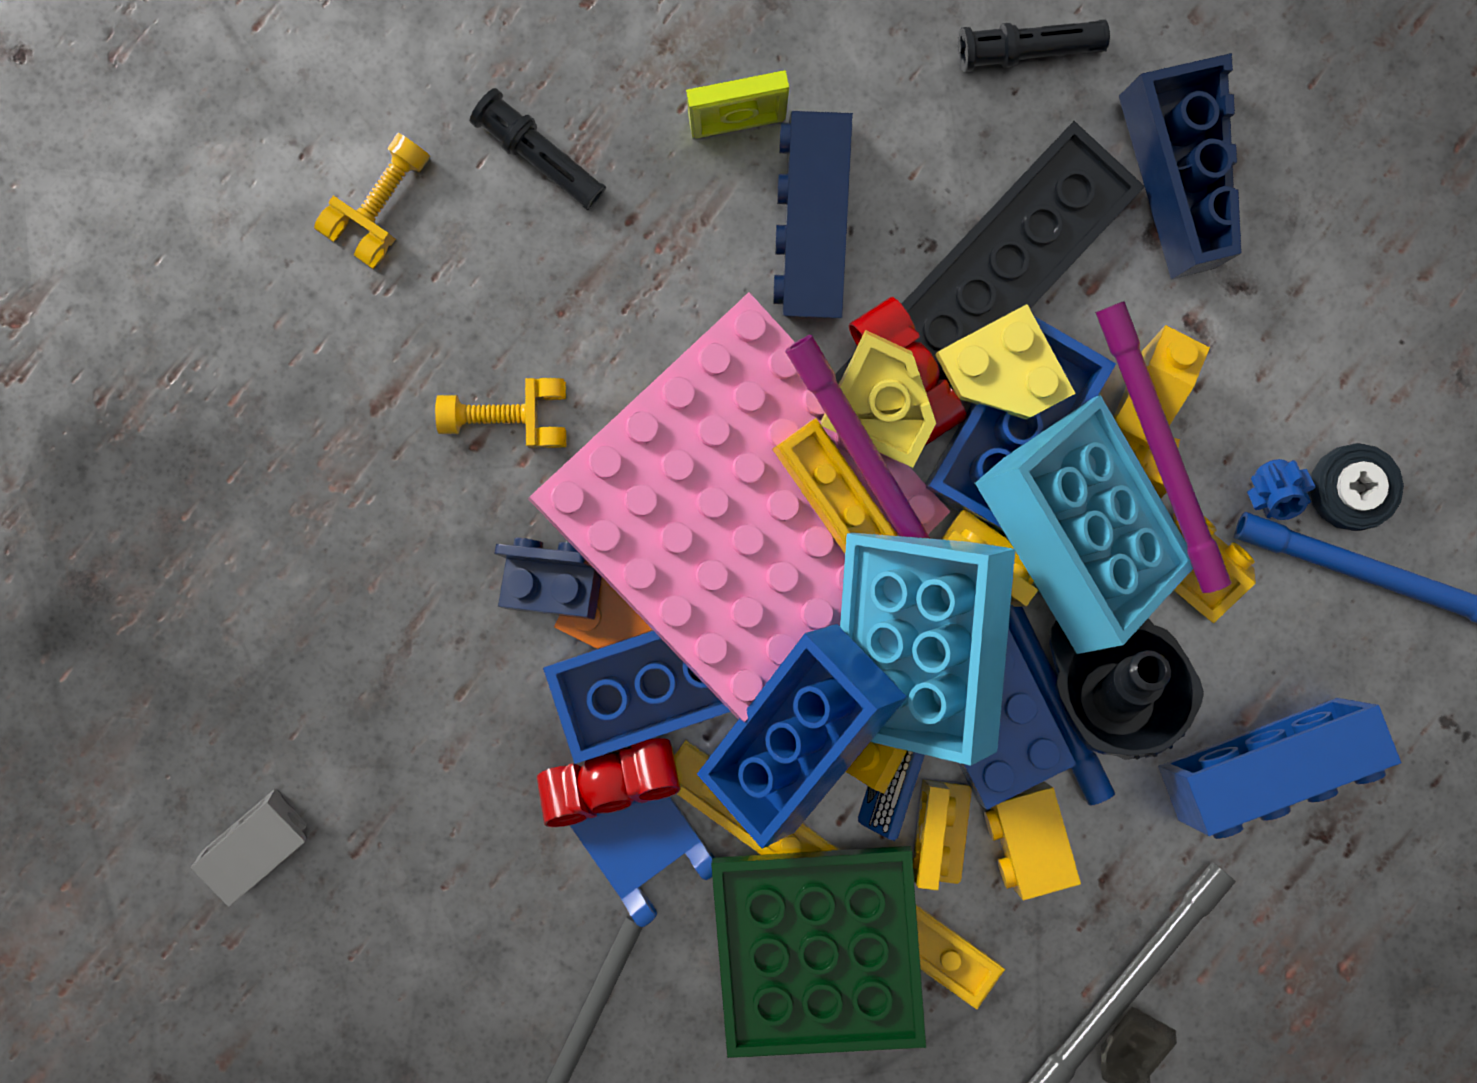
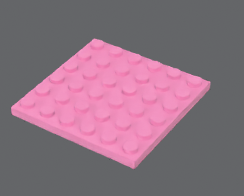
[528,292,950,722]

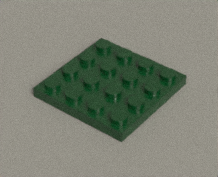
[711,846,926,1058]

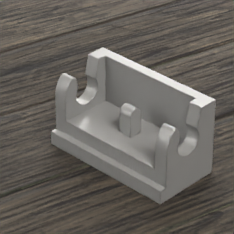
[190,788,307,907]

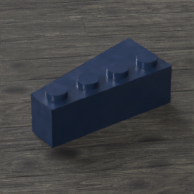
[1119,53,1242,280]
[773,111,853,318]

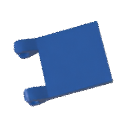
[570,796,716,927]

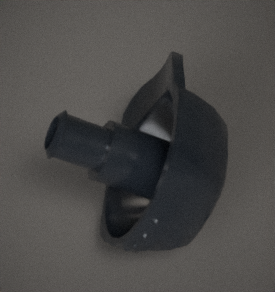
[1049,618,1204,760]

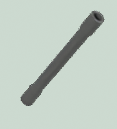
[1028,862,1236,1083]

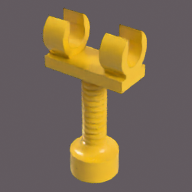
[314,133,431,269]
[435,378,566,448]

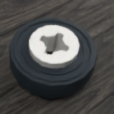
[1310,443,1404,531]

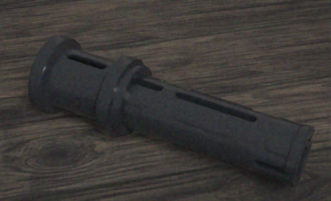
[958,19,1110,72]
[469,88,606,211]

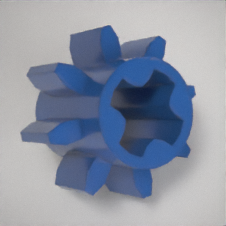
[1247,459,1316,520]

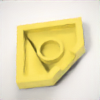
[935,304,1076,420]
[821,330,936,468]

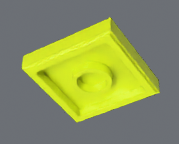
[686,70,789,139]

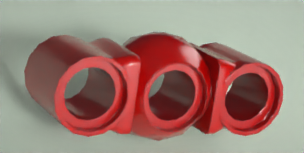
[848,297,967,446]
[537,738,681,827]

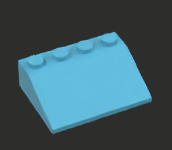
[975,395,1193,654]
[840,533,1015,766]

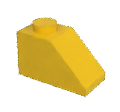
[1114,325,1210,449]

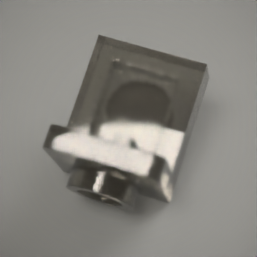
[1101,1007,1177,1083]

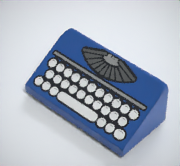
[858,751,925,841]

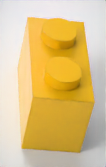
[984,781,1081,901]

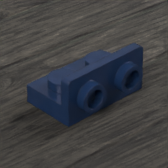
[494,538,602,620]

